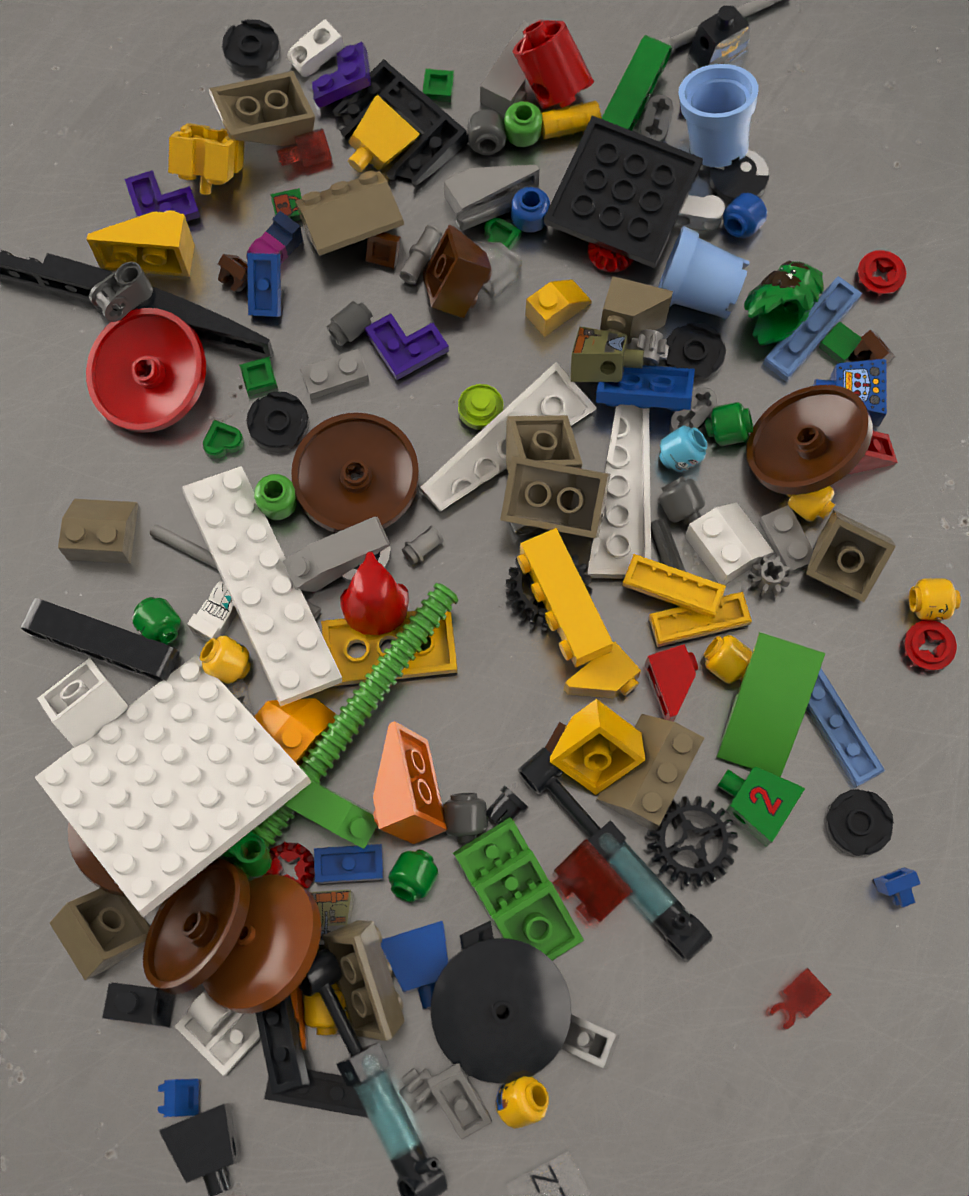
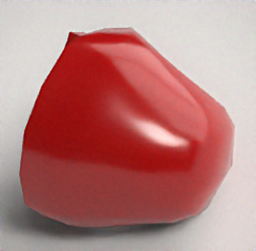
[340,551,409,635]

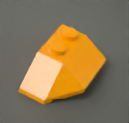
[254,698,336,766]

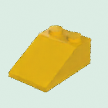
[87,210,195,277]

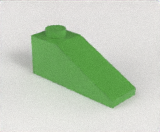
[284,778,377,849]

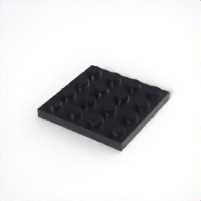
[544,116,703,268]

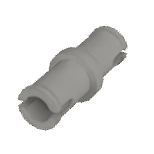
[399,225,443,284]

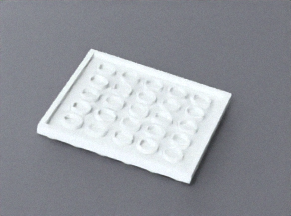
[35,655,311,917]

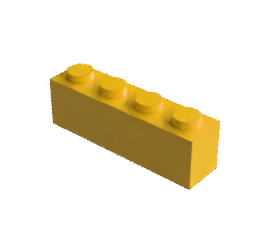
[517,528,613,668]

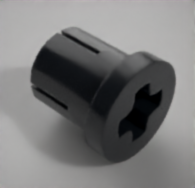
[486,785,529,824]

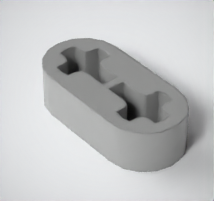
[640,95,674,143]
[669,387,718,433]

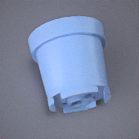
[678,64,758,167]
[658,226,750,319]

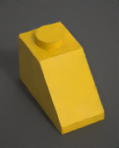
[525,279,592,337]
[564,641,641,699]

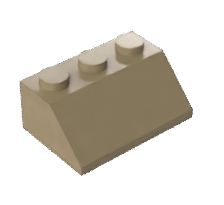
[295,171,404,256]
[596,714,704,830]
[322,920,405,1041]

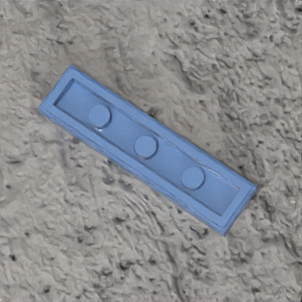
[762,276,862,382]
[806,668,885,788]

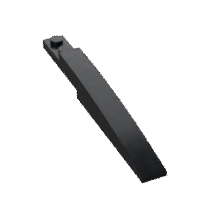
[0,250,274,358]

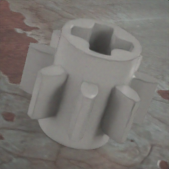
[630,330,669,366]
[750,556,791,596]
[398,1068,438,1113]

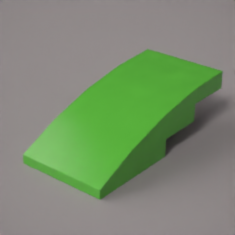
[716,632,825,777]
[453,818,584,960]

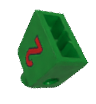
[717,767,805,847]

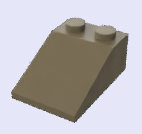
[209,71,315,146]
[500,456,611,538]

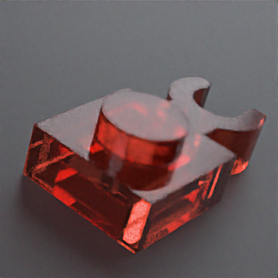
[768,968,832,1030]

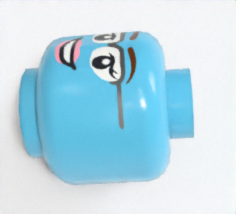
[659,426,708,473]

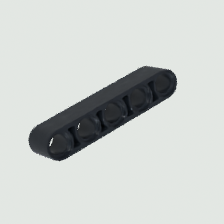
[21,598,180,682]

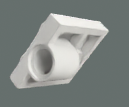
[174,990,260,1076]

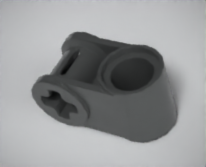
[89,262,153,322]

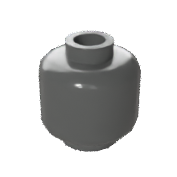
[467,110,506,155]
[659,476,706,525]
[443,793,488,843]

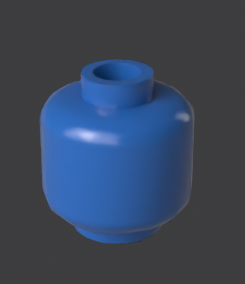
[511,187,550,232]
[722,193,768,238]

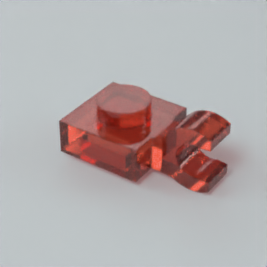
[276,128,332,168]

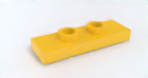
[622,554,726,618]
[649,592,752,647]

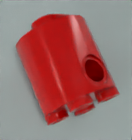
[512,20,594,109]

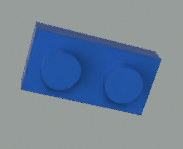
[247,253,281,317]
[314,844,384,884]

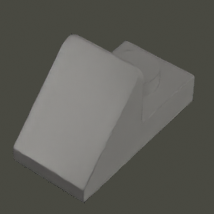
[561,1014,620,1070]

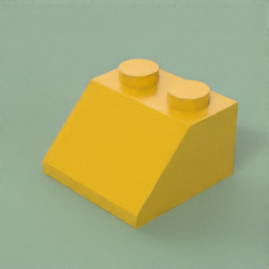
[550,699,645,795]

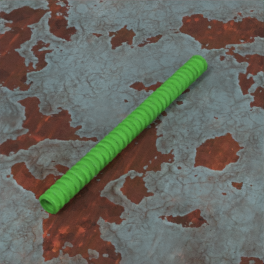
[225,583,459,879]

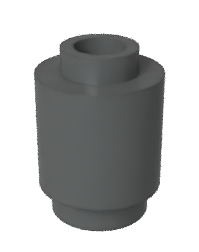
[326,301,373,346]

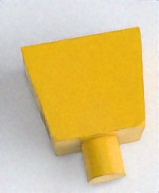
[348,95,420,172]

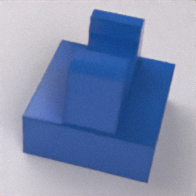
[874,867,921,908]
[158,1079,199,1117]

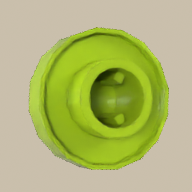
[458,384,503,430]

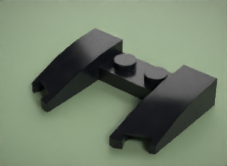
[333,59,468,185]

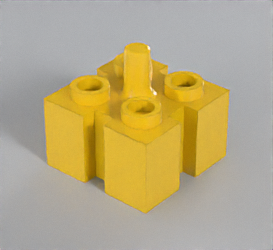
[168,123,244,195]

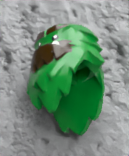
[744,260,824,345]

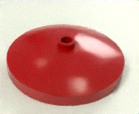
[86,308,206,433]

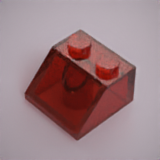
[552,839,633,926]

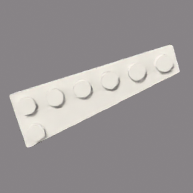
[418,362,597,512]
[587,405,651,579]

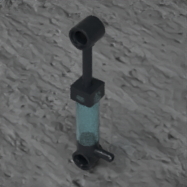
[518,747,713,962]
[298,949,447,1196]

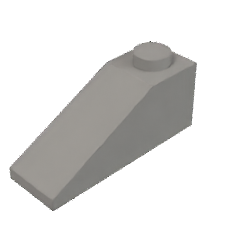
[480,21,529,115]
[444,164,540,214]
[283,517,391,592]

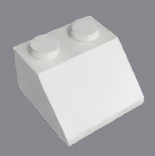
[685,502,774,585]
[37,658,129,748]

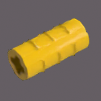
[541,101,602,140]

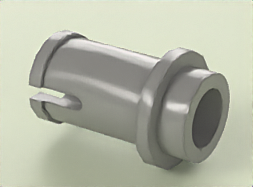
[402,525,444,564]

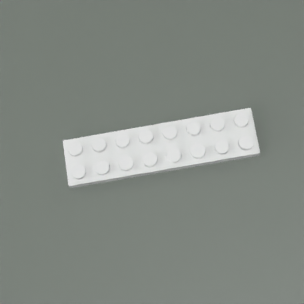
[182,466,342,707]

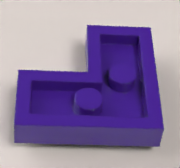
[312,42,371,108]
[124,170,200,221]
[365,313,449,380]

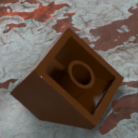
[423,225,492,318]

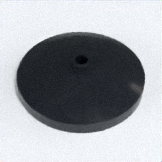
[430,938,571,1084]

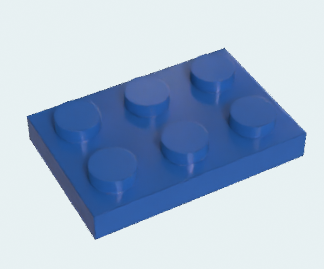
[596,365,695,411]

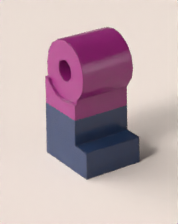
[246,211,303,264]

